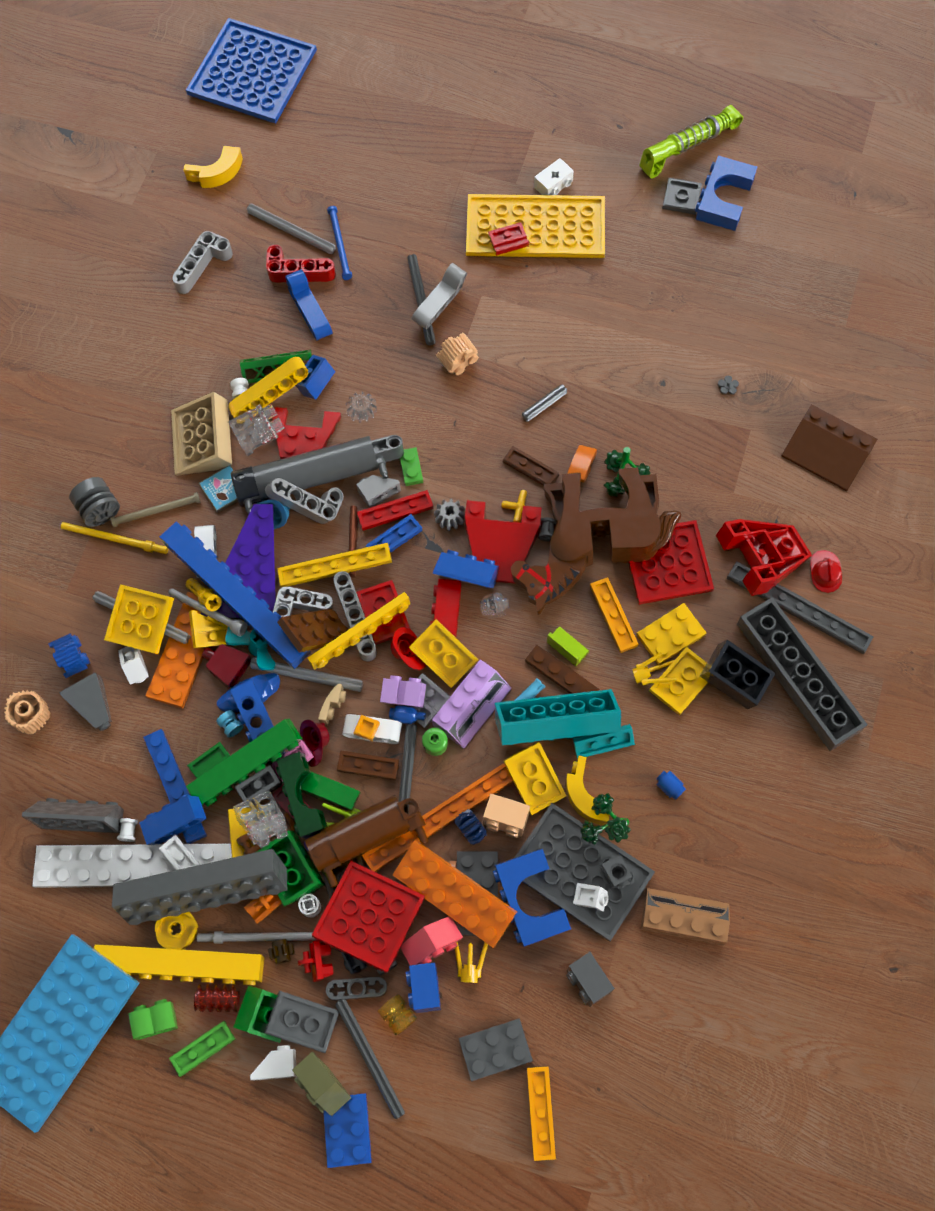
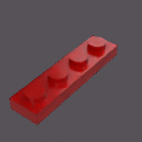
[357,490,434,531]

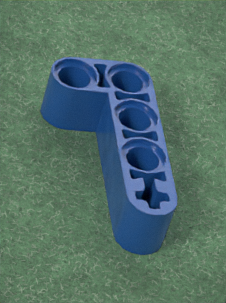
[285,269,333,341]

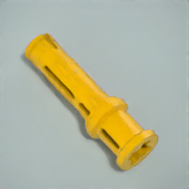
[185,578,222,611]

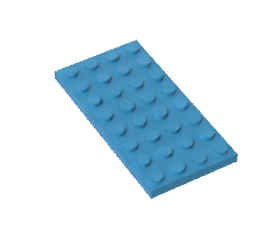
[0,934,139,1133]

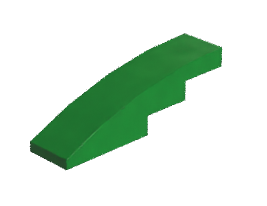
[282,771,361,811]

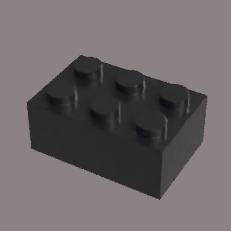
[700,640,775,709]

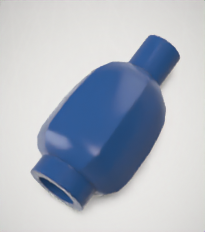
[389,705,426,724]

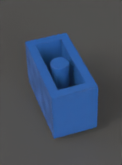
[295,355,335,400]

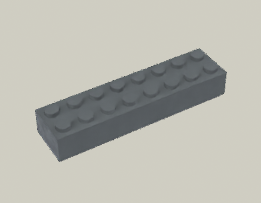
[737,597,868,751]
[112,849,287,925]

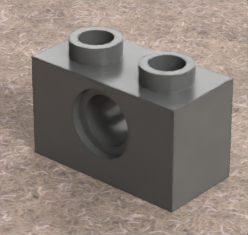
[235,765,282,807]

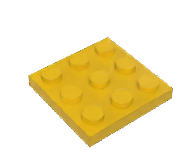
[104,584,174,654]

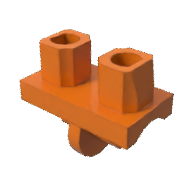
[244,894,282,924]

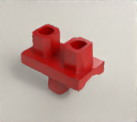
[298,940,333,982]

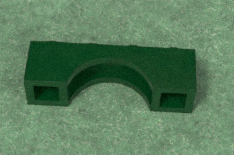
[276,752,328,839]

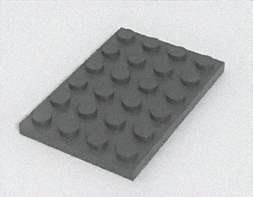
[515,803,655,942]

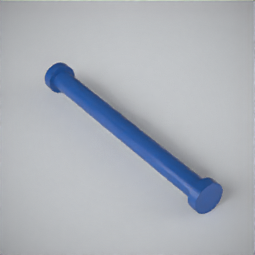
[327,206,352,280]

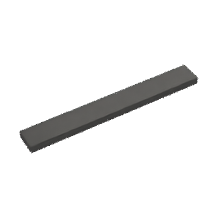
[726,561,874,654]

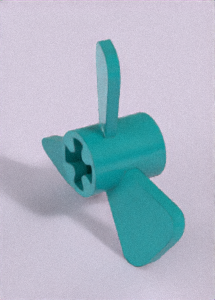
[225,627,276,670]

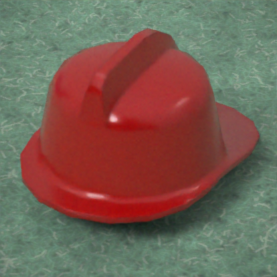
[810,550,842,593]
[391,627,427,670]

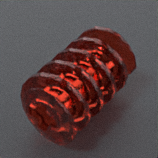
[194,984,240,1013]

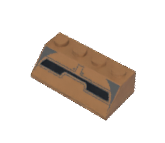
[641,888,730,946]

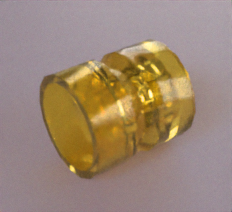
[377,994,417,1036]

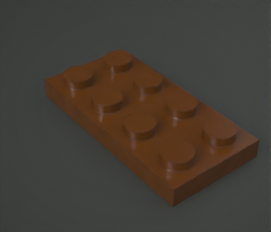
[277,608,349,653]

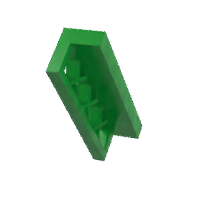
[240,349,312,383]

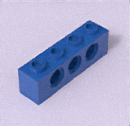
[229,680,286,755]

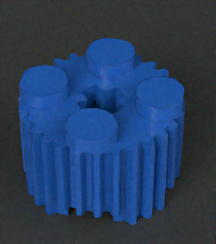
[48,633,90,678]

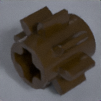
[268,939,295,964]

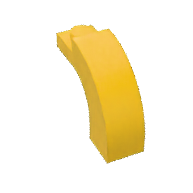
[183,146,243,188]
[566,756,610,825]

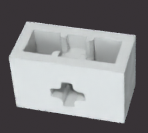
[534,158,574,195]

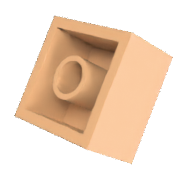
[483,794,530,838]

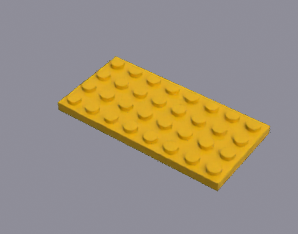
[466,194,605,258]

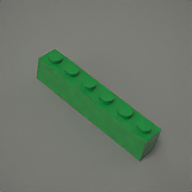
[186,719,302,807]

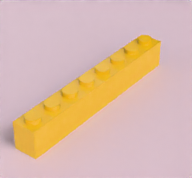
[94,944,265,986]

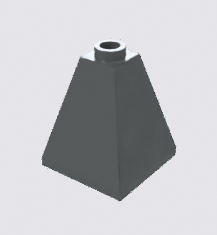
[59,673,112,731]

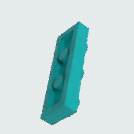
[573,724,635,759]

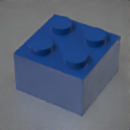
[406,962,441,1013]

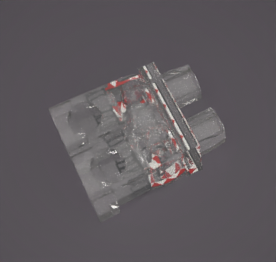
[228,404,285,456]
[233,790,288,848]

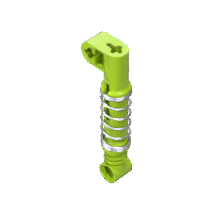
[639,105,743,179]

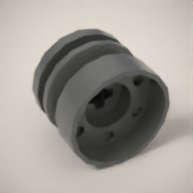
[69,477,120,527]

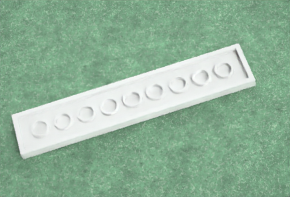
[32,844,232,888]

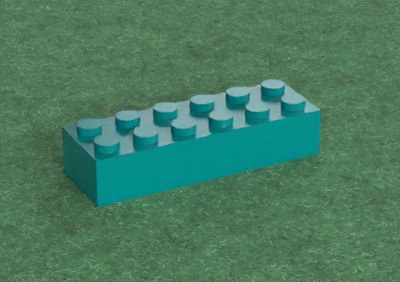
[495,689,621,745]

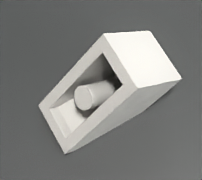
[118,647,149,685]
[250,1045,297,1081]

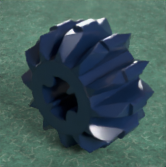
[455,809,487,845]

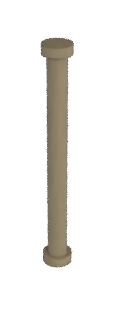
[110,492,201,528]

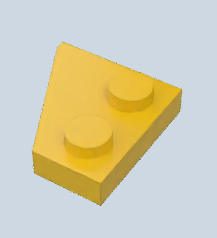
[189,610,228,649]

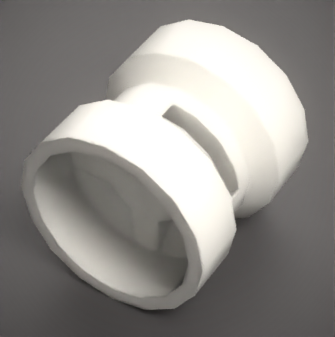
[230,378,249,399]
[298,894,321,918]

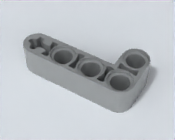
[173,231,233,294]
[411,263,467,329]
[265,478,344,524]

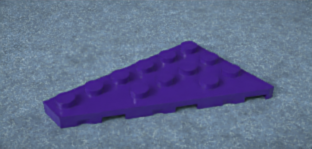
[201,504,276,619]

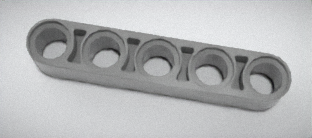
[334,571,377,661]

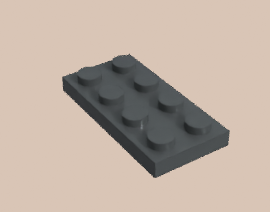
[456,851,498,936]

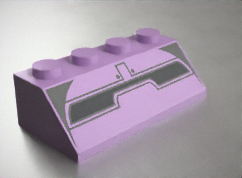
[432,659,512,749]

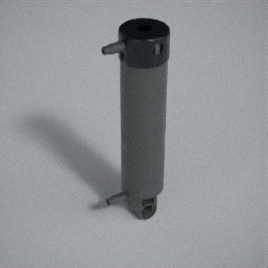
[231,435,404,515]

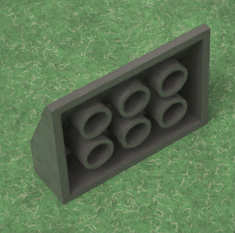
[22,798,124,833]

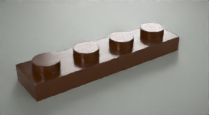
[525,645,600,694]

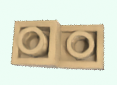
[318,684,346,726]

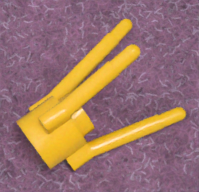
[632,652,678,685]
[455,942,488,983]

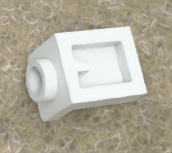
[573,883,608,911]

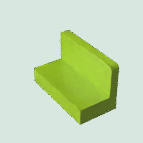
[547,626,589,666]

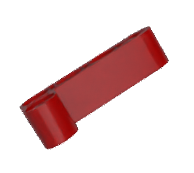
[266,245,336,283]

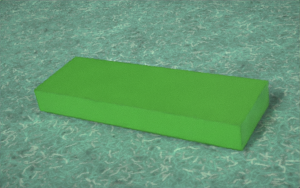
[169,1021,236,1077]

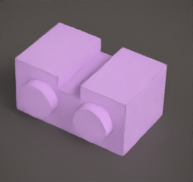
[380,675,426,708]

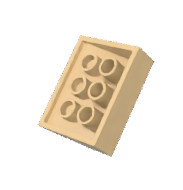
[171,392,232,476]

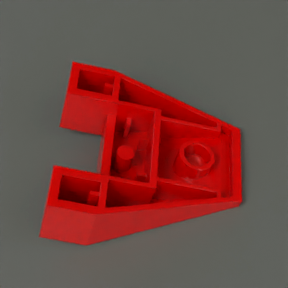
[465,500,542,584]
[715,519,812,596]

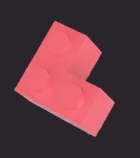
[401,917,463,965]

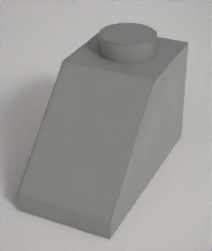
[356,475,401,508]

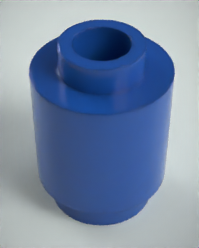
[656,771,686,800]

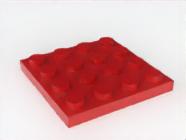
[628,520,714,605]
[312,861,425,974]

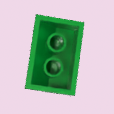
[255,830,325,906]

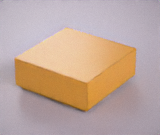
[353,715,380,741]

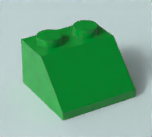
[233,985,281,1043]

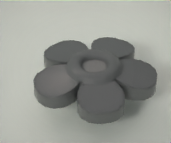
[718,376,739,395]

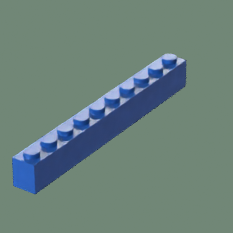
[159,521,311,669]

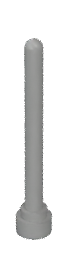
[168,589,248,637]

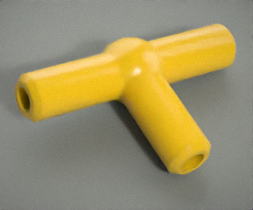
[501,490,527,523]

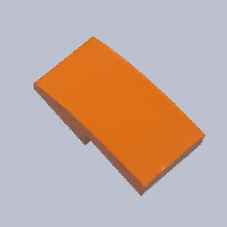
[567,445,597,482]

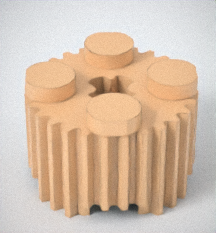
[436,333,479,375]
[4,690,50,734]

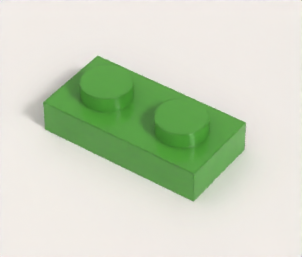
[400,447,423,486]

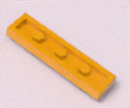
[590,577,639,653]
[527,1067,556,1161]

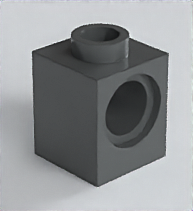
[601,855,633,890]

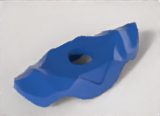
[217,673,280,713]

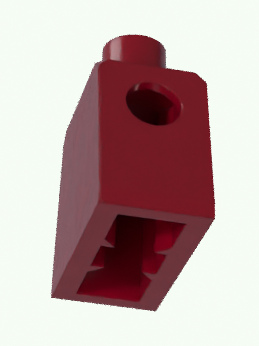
[202,644,251,689]

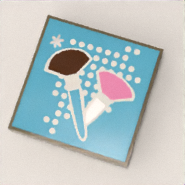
[198,465,238,513]

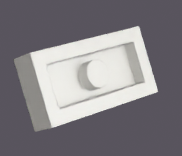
[159,835,200,870]

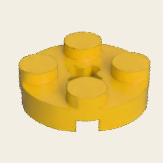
[155,912,198,950]

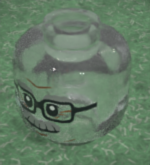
[480,592,509,619]

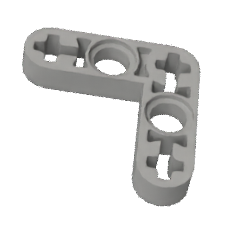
[273,587,333,617]

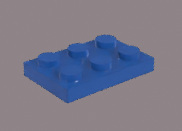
[324,1093,372,1168]

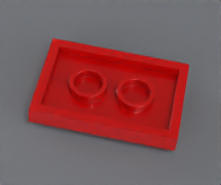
[356,580,411,645]

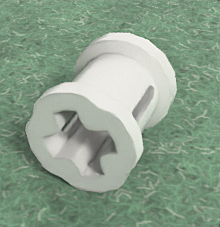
[117,818,138,842]

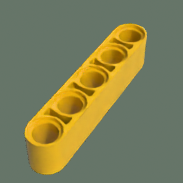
[228,357,308,423]

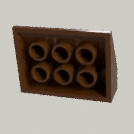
[781,404,878,491]

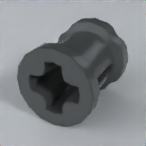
[538,517,556,541]

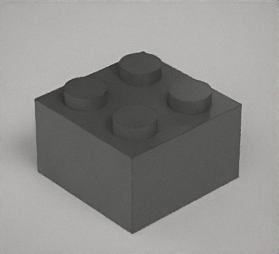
[566,952,615,1007]

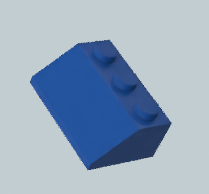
[433,550,499,588]

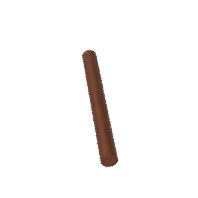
[348,506,357,578]

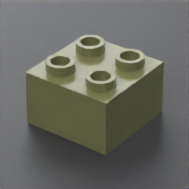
[292,1052,351,1116]

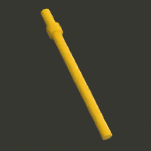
[61,522,168,554]

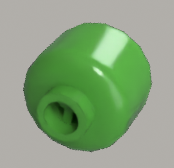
[422,728,448,756]

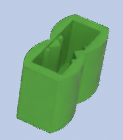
[128,999,178,1040]

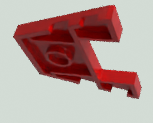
[271,407,341,459]

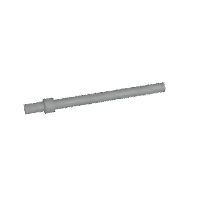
[197,931,317,944]

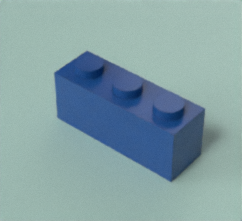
[139,794,207,845]

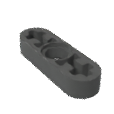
[326,977,388,1001]

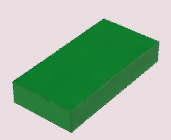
[187,742,230,778]

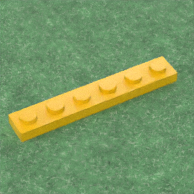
[277,543,392,587]
[308,592,410,670]

